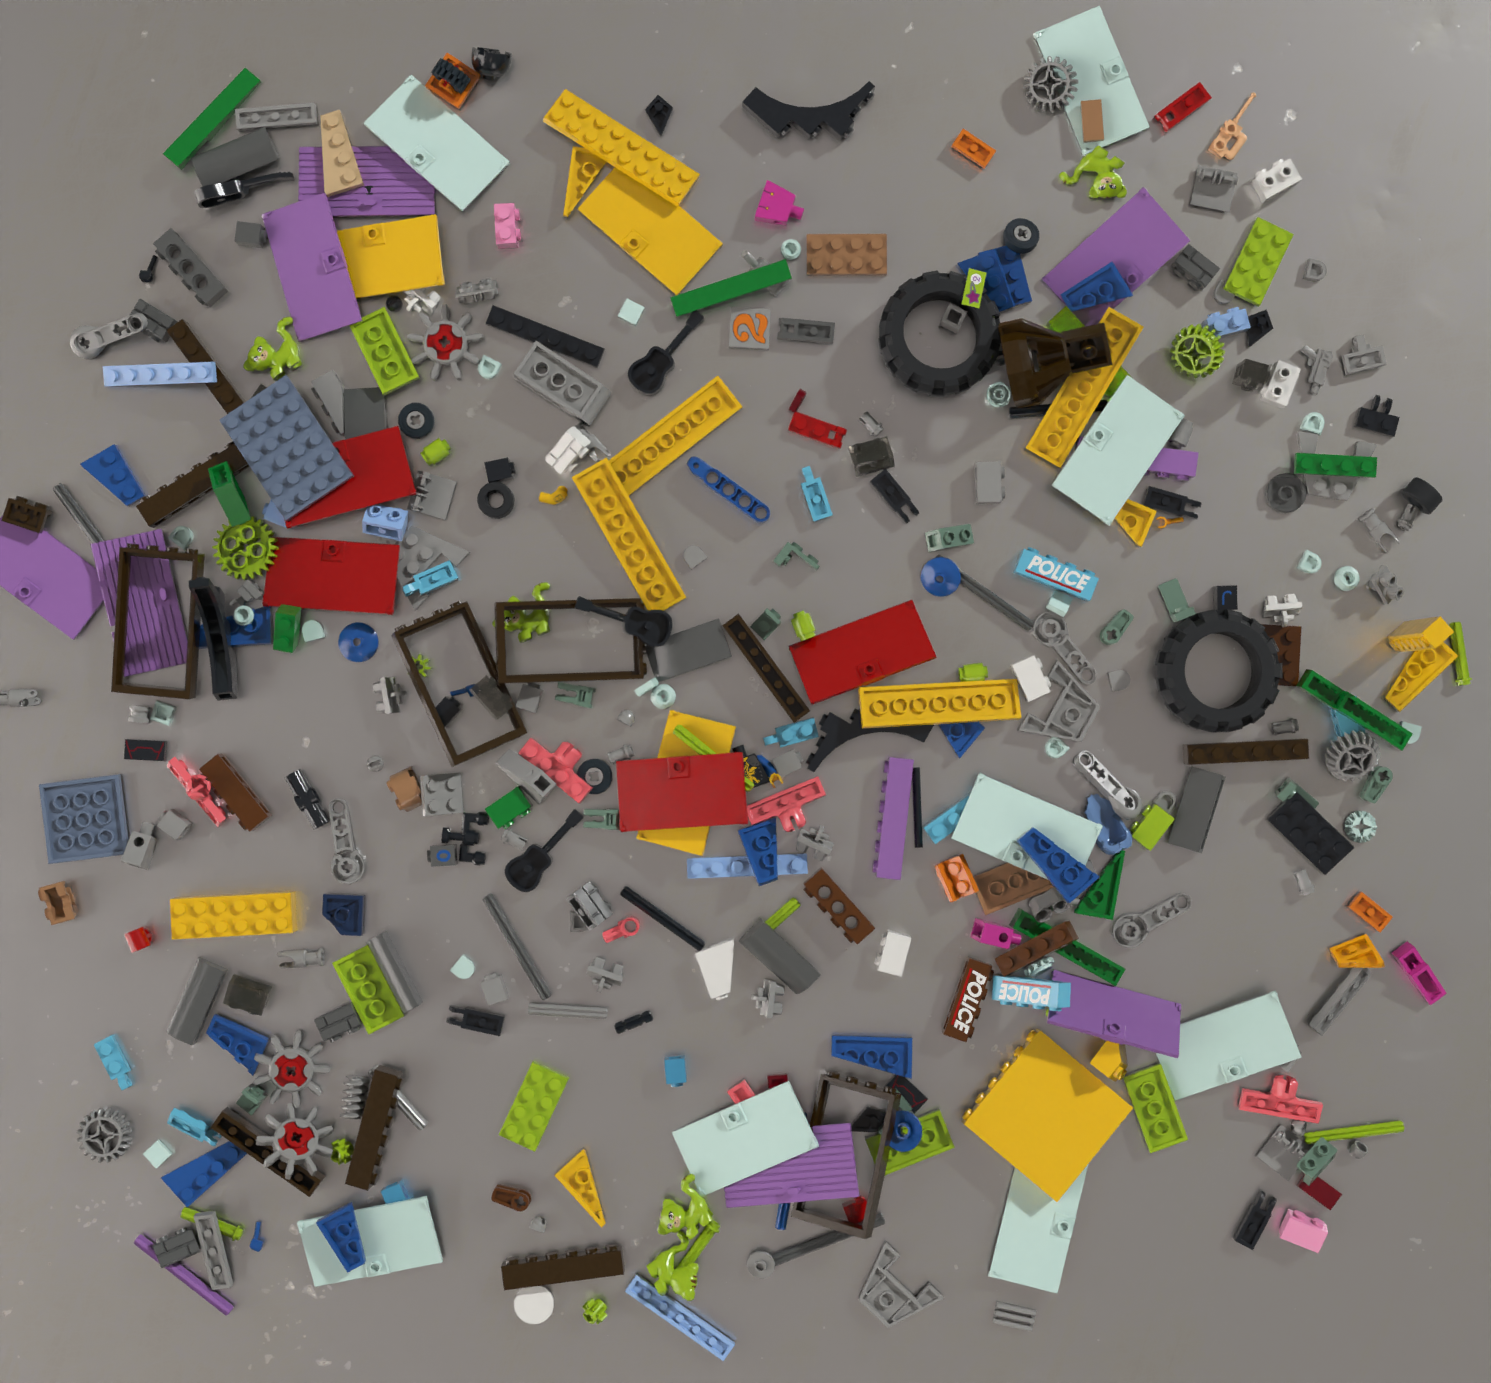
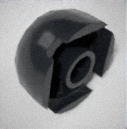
[471,47,512,80]

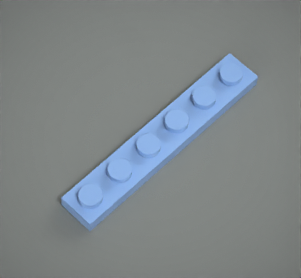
[103,362,217,386]
[687,853,808,879]
[625,1274,735,1361]

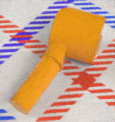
[1156,516,1184,529]

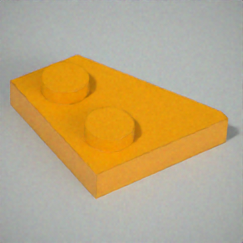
[1329,934,1385,968]

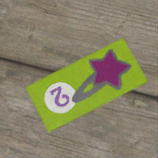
[962,268,986,308]

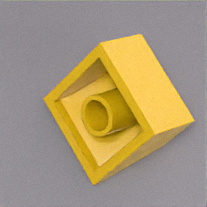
[1090,1041,1128,1082]

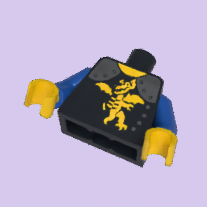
[732,745,783,788]

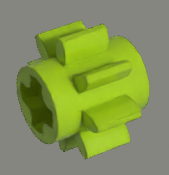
[407,654,432,677]
[331,1138,354,1165]
[582,1298,608,1324]

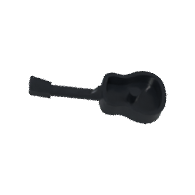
[195,172,294,208]
[628,311,704,396]
[574,596,672,647]
[505,809,584,892]

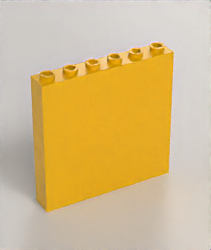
[961,1029,1133,1202]

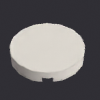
[514,1285,554,1324]

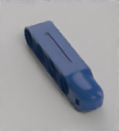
[687,456,770,523]

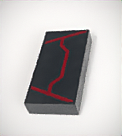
[124,739,167,761]
[885,1074,928,1114]

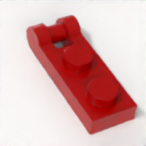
[1154,82,1212,133]
[788,412,847,449]

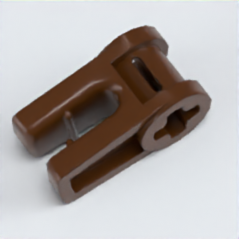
[491,1184,531,1212]

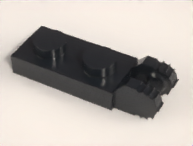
[870,468,919,524]
[1143,486,1202,519]
[446,1005,505,1036]
[1234,1191,1277,1250]

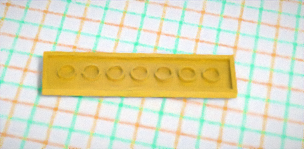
[543,89,700,207]
[1026,307,1144,468]
[608,376,743,496]
[572,457,687,611]
[858,679,1021,729]

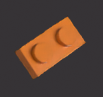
[951,129,996,169]
[1347,891,1393,933]

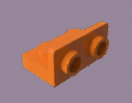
[935,854,979,902]

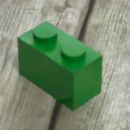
[273,604,301,653]
[485,786,533,829]

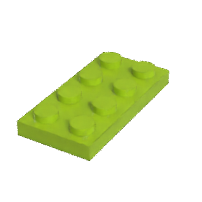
[1223,217,1294,307]
[349,307,420,396]
[332,945,405,1034]
[499,1061,569,1152]
[1123,1063,1188,1153]
[865,1109,955,1175]

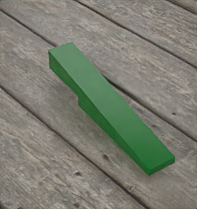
[163,68,261,170]
[670,259,792,317]
[1296,669,1413,751]
[1009,908,1125,986]

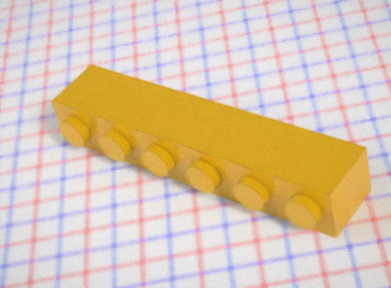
[1387,616,1454,652]

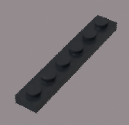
[486,305,605,368]

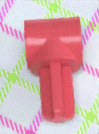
[602,916,640,943]

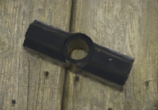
[284,769,330,830]

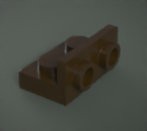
[1,496,52,534]

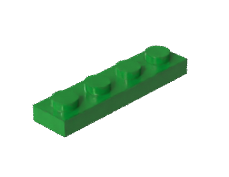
[1294,453,1377,478]

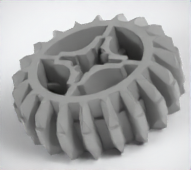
[1024,56,1078,112]
[1325,730,1381,782]
[77,1108,132,1163]

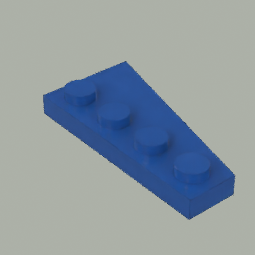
[199,606,273,649]
[1016,827,1099,903]
[161,1141,247,1207]

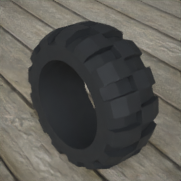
[878,270,1001,397]
[1155,609,1282,732]

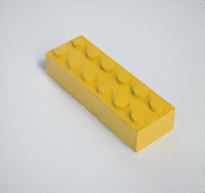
[170,891,297,940]

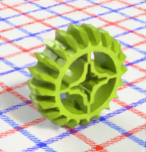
[1170,324,1225,378]

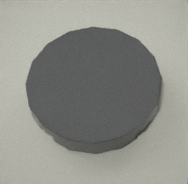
[1265,473,1306,513]

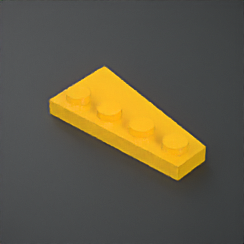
[1385,642,1458,713]

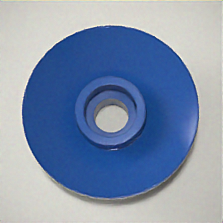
[921,557,961,597]
[338,622,379,662]
[889,1110,922,1152]

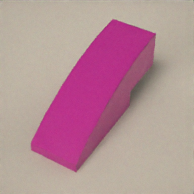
[1391,941,1447,1005]

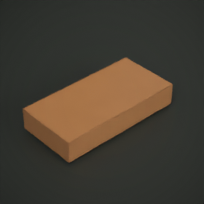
[1080,99,1104,143]

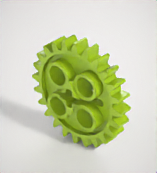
[212,516,279,581]

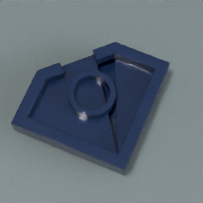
[322,894,364,936]

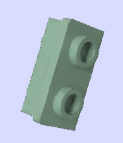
[1296,1137,1338,1186]

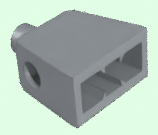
[121,822,157,870]

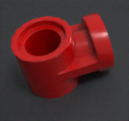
[124,927,153,953]

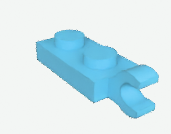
[801,466,833,522]
[402,560,458,597]
[763,718,819,748]
[93,1034,132,1090]
[167,1108,222,1146]

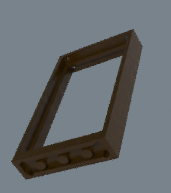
[111,543,205,699]
[494,598,647,684]
[391,601,527,767]
[791,1071,902,1239]

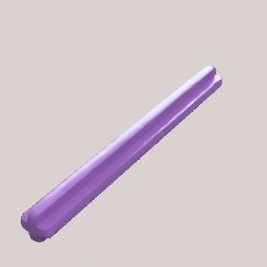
[134,1234,233,1315]

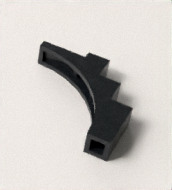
[742,81,875,141]
[189,577,238,701]
[806,708,934,772]

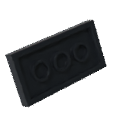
[1267,791,1354,875]

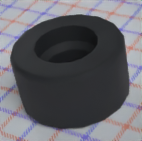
[1402,477,1443,514]
[477,482,515,519]

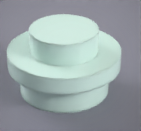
[781,239,801,260]
[233,606,254,626]

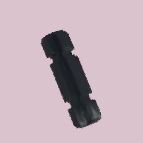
[614,1010,653,1034]

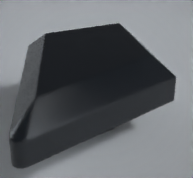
[645,95,673,136]
[1247,309,1273,347]
[851,1106,886,1133]

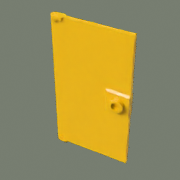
[577,167,723,295]
[337,214,445,299]
[636,710,736,856]

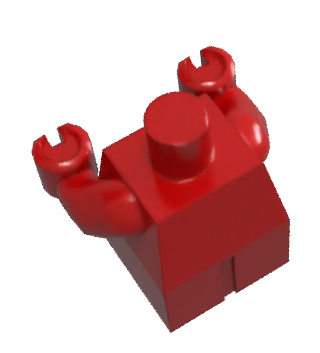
[842,1195,867,1223]

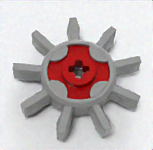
[407,304,484,381]
[254,1031,330,1108]
[256,1103,333,1180]

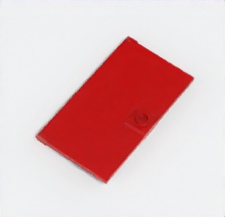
[284,426,417,529]
[262,537,400,615]
[789,600,937,705]
[616,752,748,832]

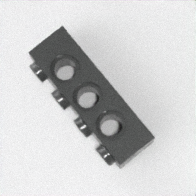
[153,228,228,307]

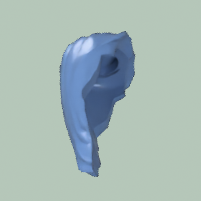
[1085,793,1132,855]

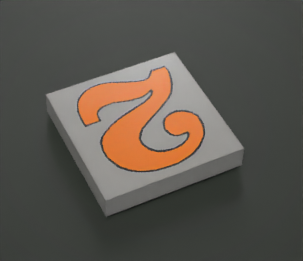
[729,307,771,350]

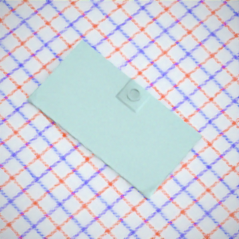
[1034,5,1150,156]
[364,75,510,212]
[1052,375,1185,526]
[951,773,1103,880]
[1156,991,1302,1101]
[672,1081,819,1197]
[988,1165,1088,1293]
[297,1196,443,1287]

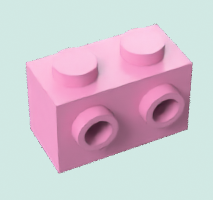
[494,203,521,249]
[1279,1209,1328,1253]

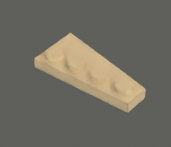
[320,110,364,197]

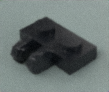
[1354,395,1400,437]

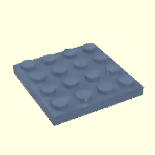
[39,774,129,864]

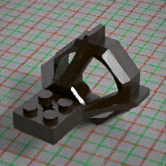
[998,318,1112,408]

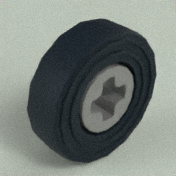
[1003,218,1040,254]
[398,403,434,439]
[577,759,612,794]

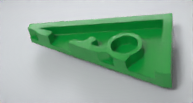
[1074,850,1125,920]

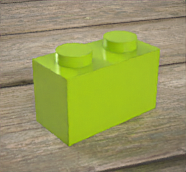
[1129,803,1175,851]

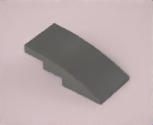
[344,387,387,440]
[646,618,732,682]

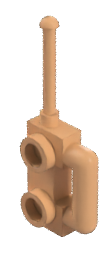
[1208,93,1256,160]

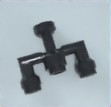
[441,812,489,866]

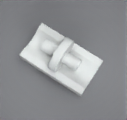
[404,288,440,316]
[1262,594,1303,627]

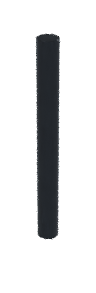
[912,767,923,848]

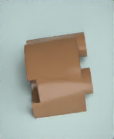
[387,766,422,812]
[38,881,76,925]

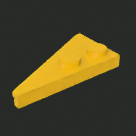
[563,146,606,218]
[1114,499,1157,547]
[554,1148,606,1228]

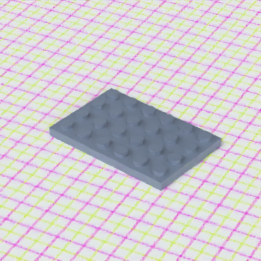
[219,375,354,521]

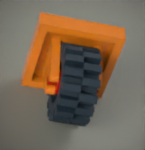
[425,53,481,109]

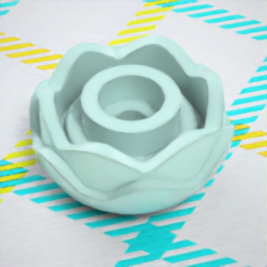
[987,382,1012,407]
[1334,566,1360,591]
[651,684,676,709]

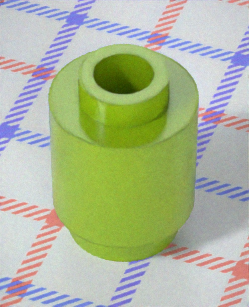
[420,438,451,466]
[791,610,816,641]
[958,662,988,682]

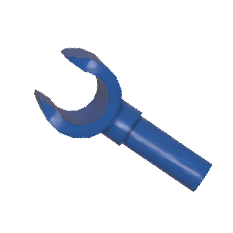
[450,684,480,697]
[250,1222,264,1252]

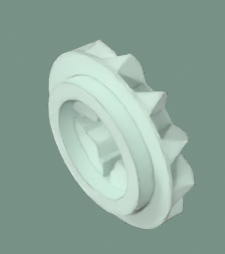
[1344,811,1377,843]
[1024,957,1054,978]

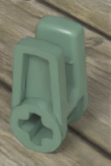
[1099,609,1134,645]
[555,682,596,708]
[1359,766,1393,803]
[583,809,620,830]

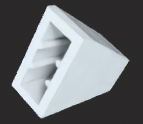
[695,938,734,1000]

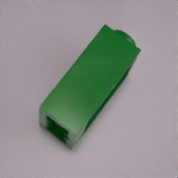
[208,461,251,527]

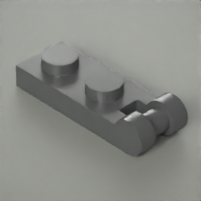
[777,318,835,344]

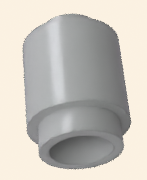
[1168,419,1193,449]

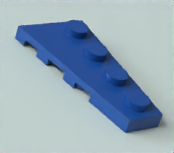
[831,1036,912,1079]

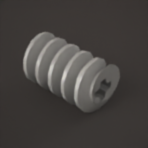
[340,1075,370,1119]

